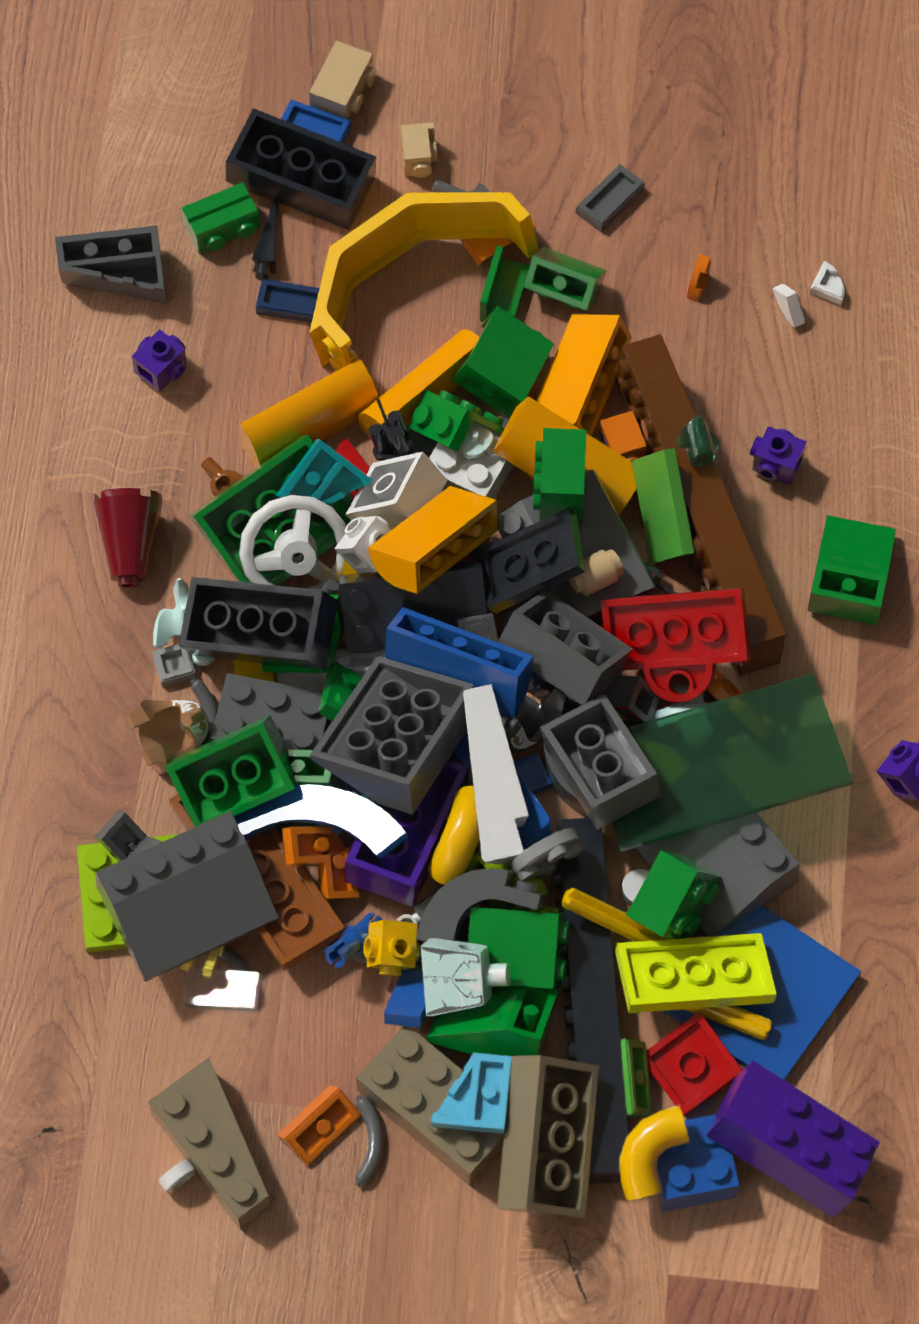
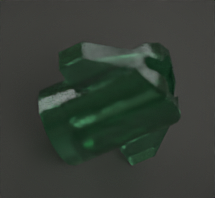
[675,415,721,466]

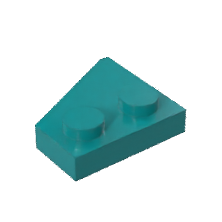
[275,439,372,515]

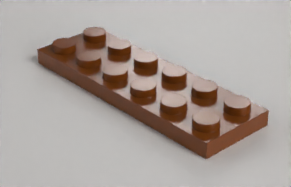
[169,794,345,971]

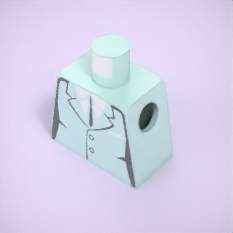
[421,938,511,1016]

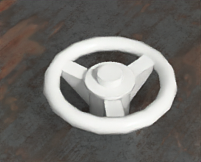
[239,495,346,590]

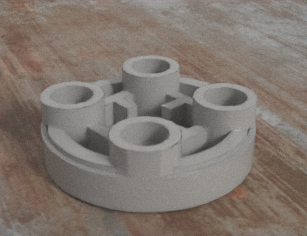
[511,828,584,881]

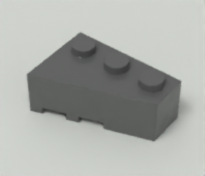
[55,225,167,303]

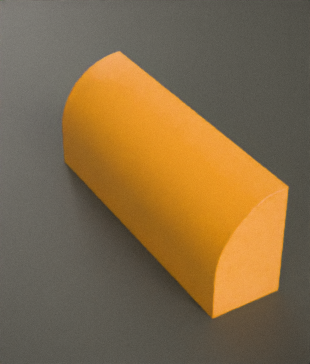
[536,315,632,436]
[358,329,479,439]
[240,358,378,468]
[492,397,637,515]
[368,486,498,594]

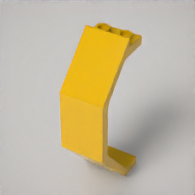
[309,192,539,371]

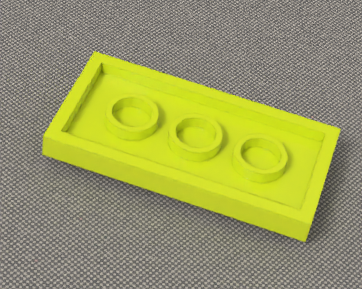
[615,933,777,1013]

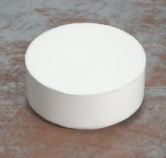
[622,869,649,905]
[158,1159,196,1193]

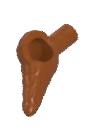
[201,457,244,496]

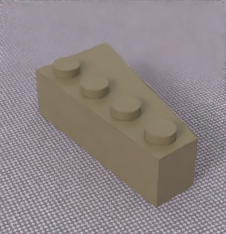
[148,1058,271,1230]

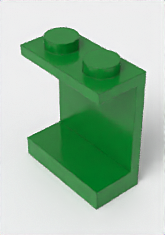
[452,306,555,418]
[468,906,570,989]

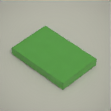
[632,448,694,564]

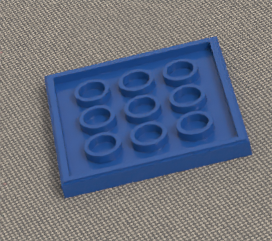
[662,905,861,1080]

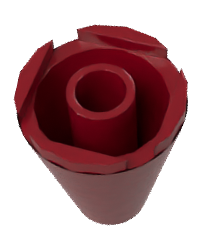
[92,488,163,588]

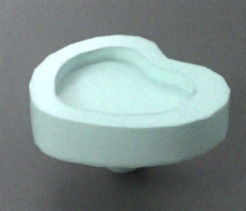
[462,422,493,458]

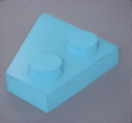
[431,1053,512,1134]

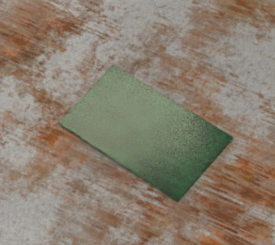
[612,673,853,852]

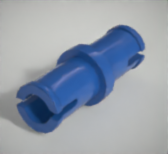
[325,913,382,968]

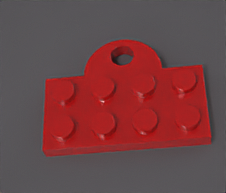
[601,588,751,702]

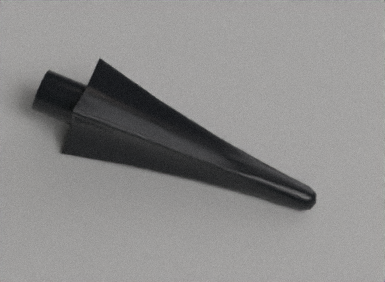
[251,201,279,281]

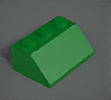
[165,715,296,827]

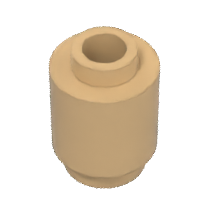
[569,549,624,597]

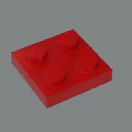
[646,1011,743,1117]

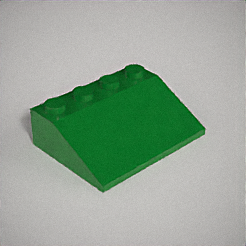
[188,435,353,586]

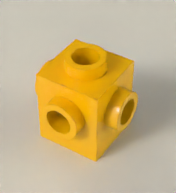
[363,920,420,976]

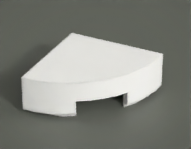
[810,261,845,306]
[773,284,805,328]

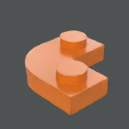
[282,826,359,900]

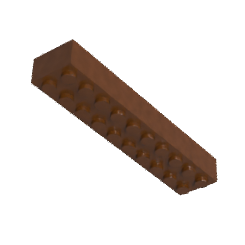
[616,334,786,676]

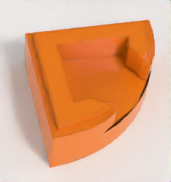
[687,253,712,302]

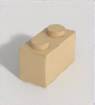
[309,41,376,119]

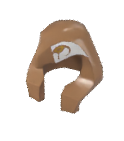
[126,700,209,774]

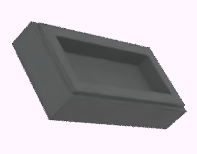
[576,164,645,232]

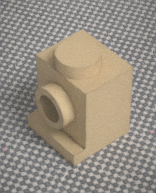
[401,122,437,178]

